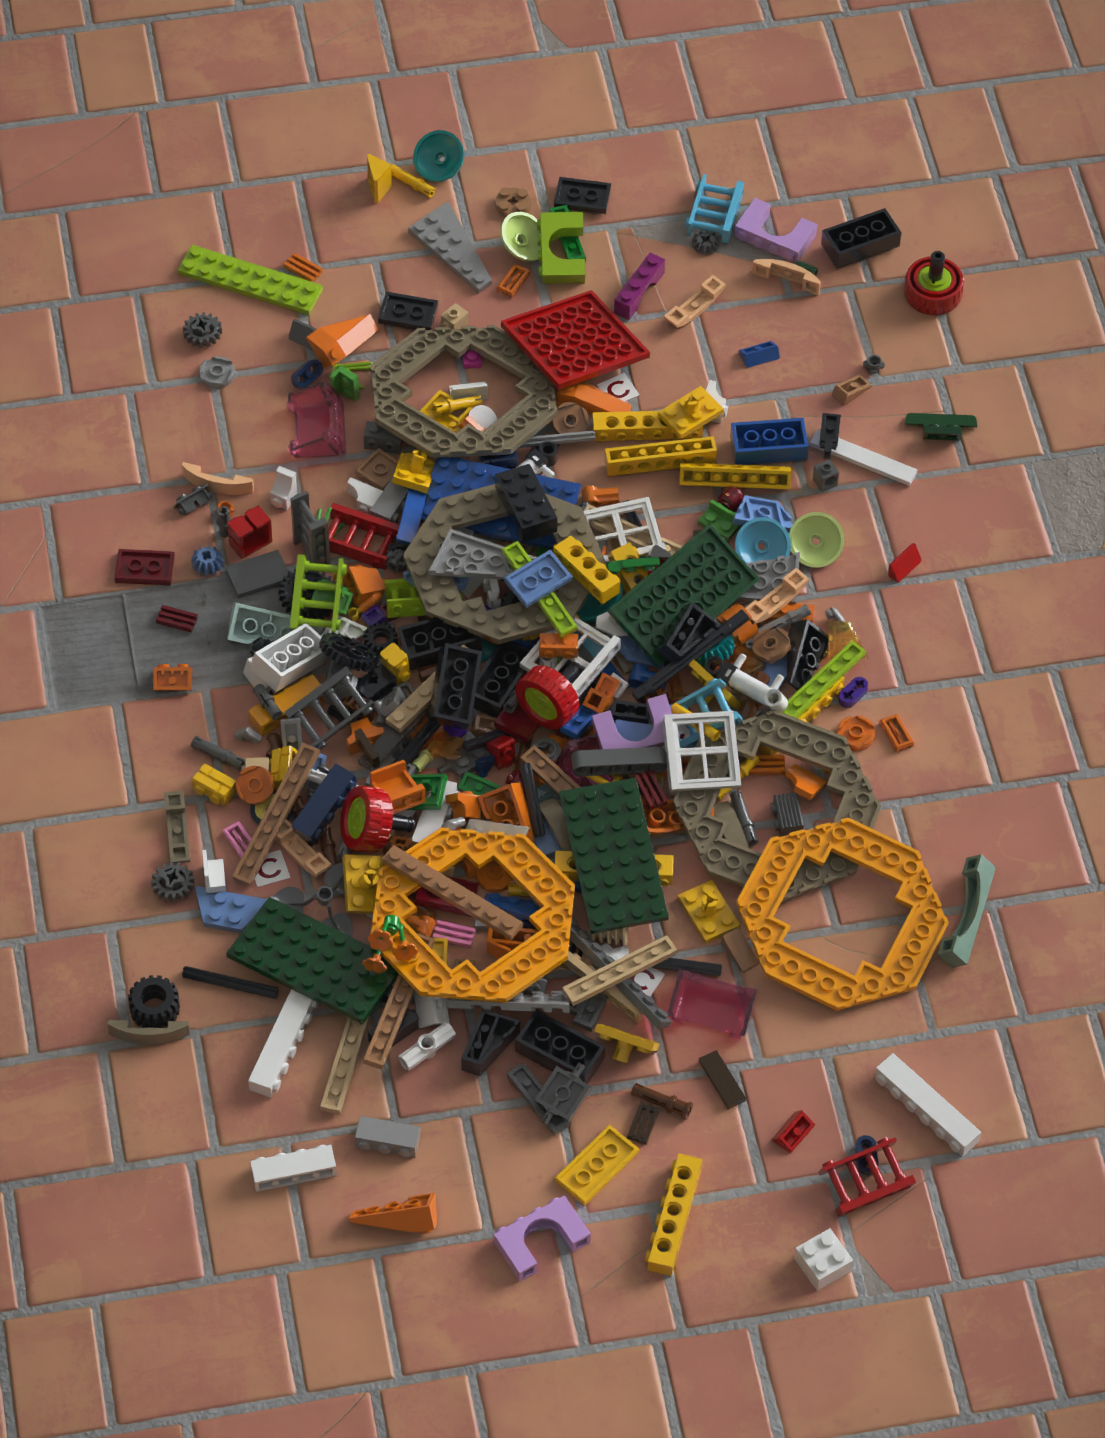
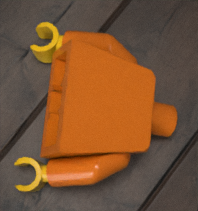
[333,565,390,622]

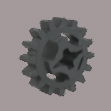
[183,312,222,348]
[151,861,195,903]

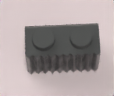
[770,792,804,837]

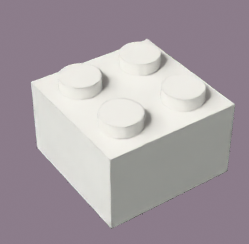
[794,1228,854,1291]

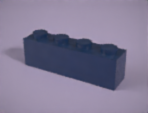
[291,763,357,844]

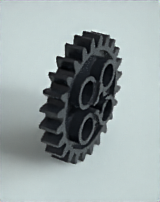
[278,568,336,620]
[319,632,379,672]

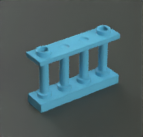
[685,174,744,244]
[670,678,743,749]

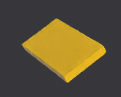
[554,1124,640,1206]

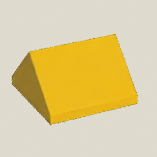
[367,154,392,204]

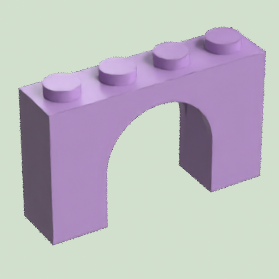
[734,198,818,263]
[591,694,680,749]
[494,1195,591,1282]

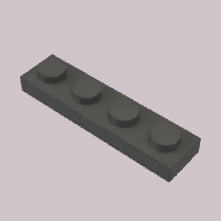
[507,1063,571,1135]

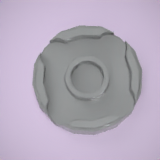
[199,356,235,388]

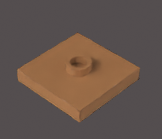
[355,448,398,491]

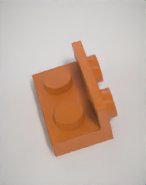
[539,633,578,659]
[153,664,193,691]

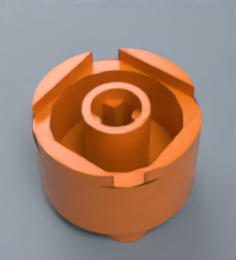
[716,604,759,649]

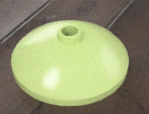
[500,212,541,262]
[789,512,844,568]

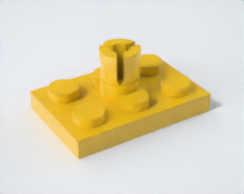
[658,386,724,439]
[392,450,435,494]
[688,659,741,711]
[342,854,383,914]
[677,880,741,944]
[595,1024,660,1063]

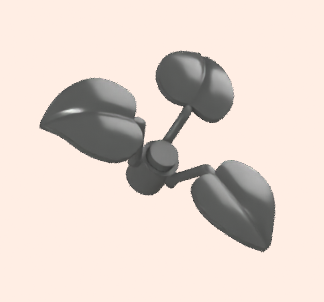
[271,862,353,937]

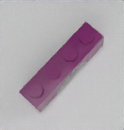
[614,253,665,320]

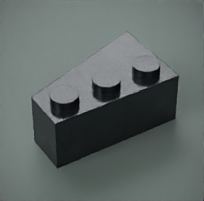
[656,602,721,662]
[461,1009,520,1076]

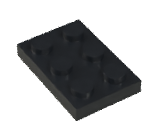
[554,177,611,214]
[378,292,438,330]

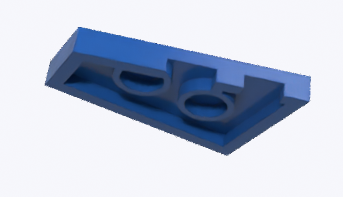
[484,893,540,925]

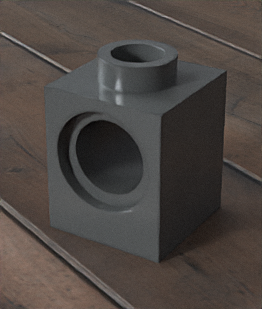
[813,460,839,492]

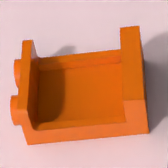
[369,760,426,814]

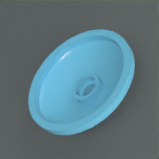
[735,517,791,563]

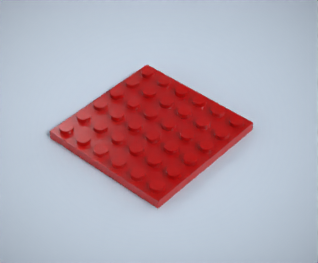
[501,290,650,390]

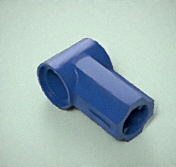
[628,664,667,692]

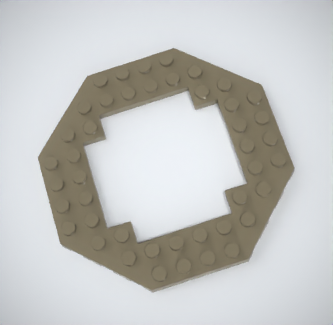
[371,325,557,458]
[403,484,606,644]
[673,710,881,902]

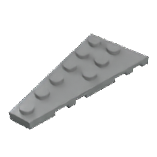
[408,201,492,294]
[429,529,537,580]
[737,552,800,604]
[447,991,570,1013]

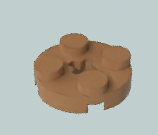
[496,187,531,218]
[552,402,589,434]
[752,628,791,664]

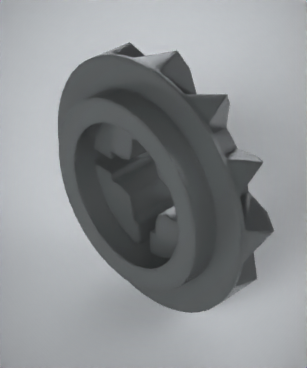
[692,230,720,254]
[530,738,561,762]

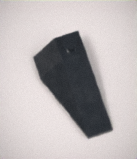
[787,619,832,691]

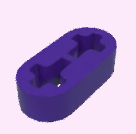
[839,677,868,708]

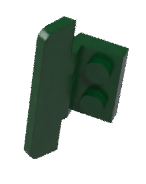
[905,413,977,441]

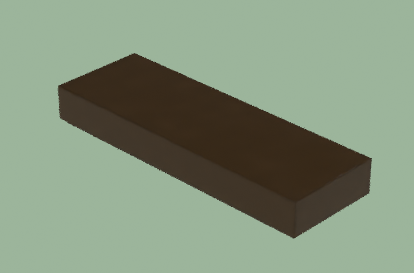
[699,1050,746,1109]

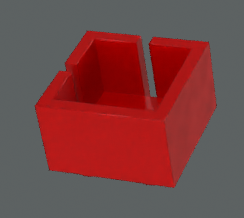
[227,505,273,559]

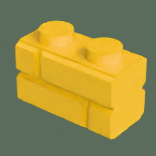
[380,643,411,685]
[269,745,298,791]
[192,764,237,806]

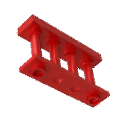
[328,503,399,570]
[818,1137,916,1217]

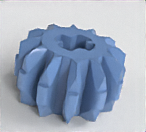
[191,545,223,577]

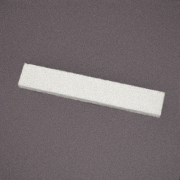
[809,429,918,486]

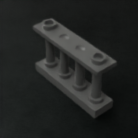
[290,491,330,572]
[285,666,375,750]

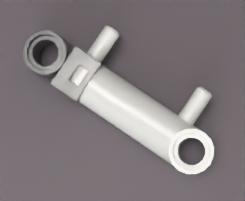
[516,441,557,478]
[705,653,788,712]

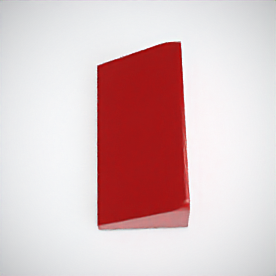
[888,543,922,583]
[772,1110,815,1153]

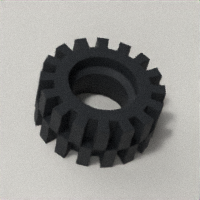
[364,622,398,659]

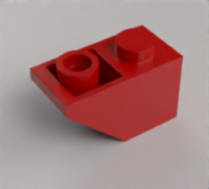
[487,735,515,770]

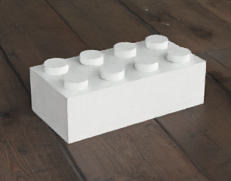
[249,624,329,692]

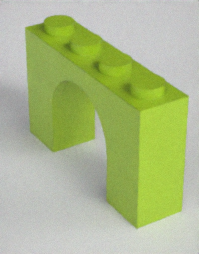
[537,212,585,284]

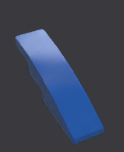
[395,488,426,546]

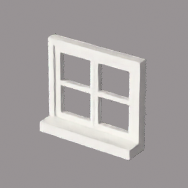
[583,497,666,565]
[520,617,621,698]
[662,711,741,795]

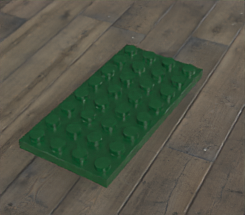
[607,524,760,668]
[559,778,669,934]
[226,897,399,1024]

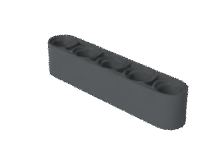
[571,747,667,776]

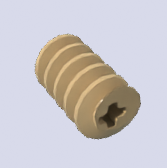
[588,927,629,946]

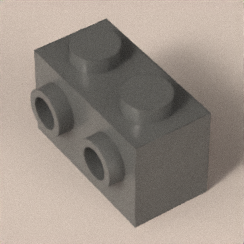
[364,421,403,454]

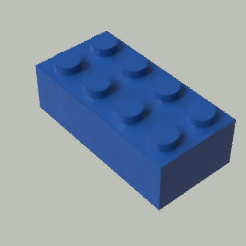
[730,418,809,465]

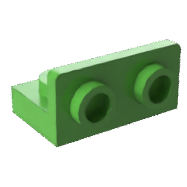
[329,365,360,402]
[698,500,741,543]
[311,579,354,615]

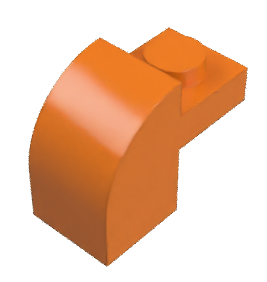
[582,673,621,713]

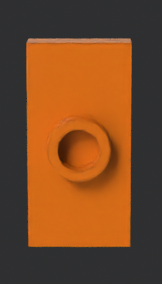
[346,718,385,755]
[445,791,481,821]

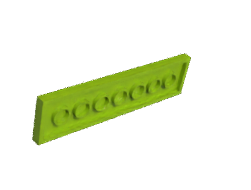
[178,245,323,315]

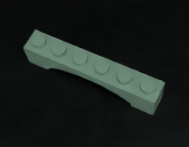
[938,854,996,968]

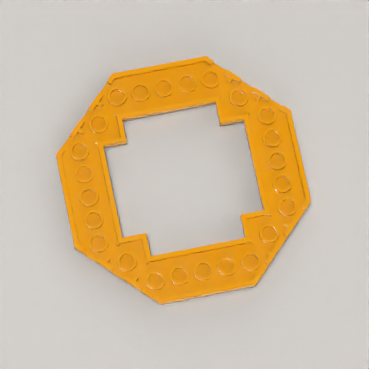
[736,818,949,1011]
[370,827,575,1003]

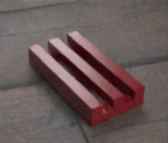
[156,605,198,633]
[634,770,668,810]

